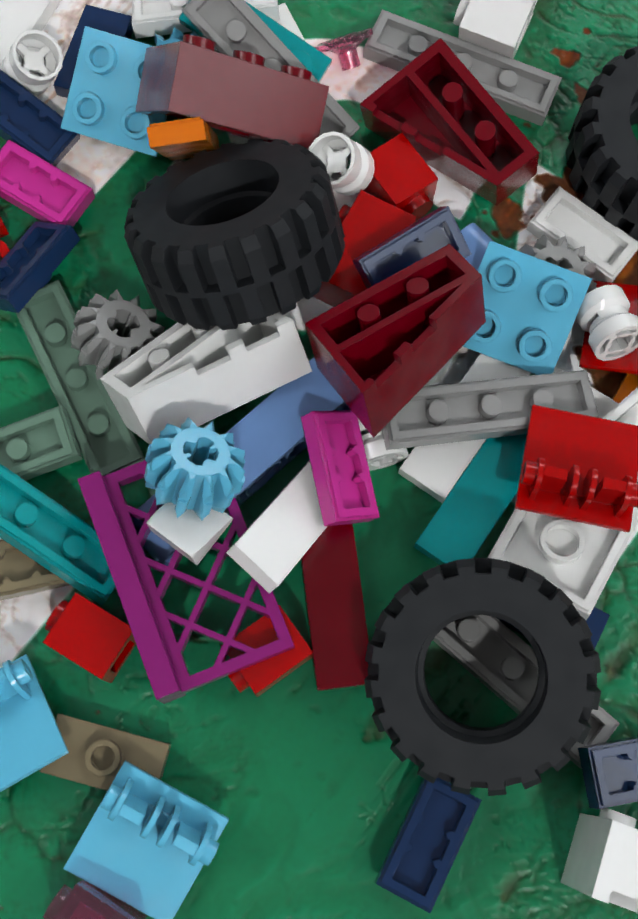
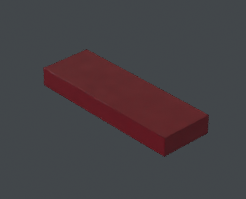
[301,524,369,691]

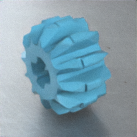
[144,417,245,521]

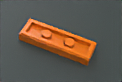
[147,117,220,161]

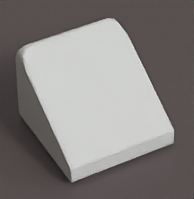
[146,503,233,565]

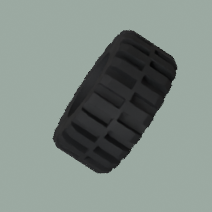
[566,46,638,241]
[124,139,345,330]
[364,558,601,796]

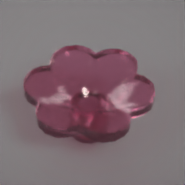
[315,28,374,71]

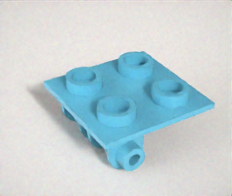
[60,26,167,157]
[463,240,592,375]
[0,654,69,792]
[63,760,229,919]

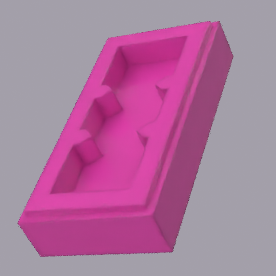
[0,140,95,227]
[301,410,380,526]

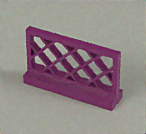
[77,460,295,704]

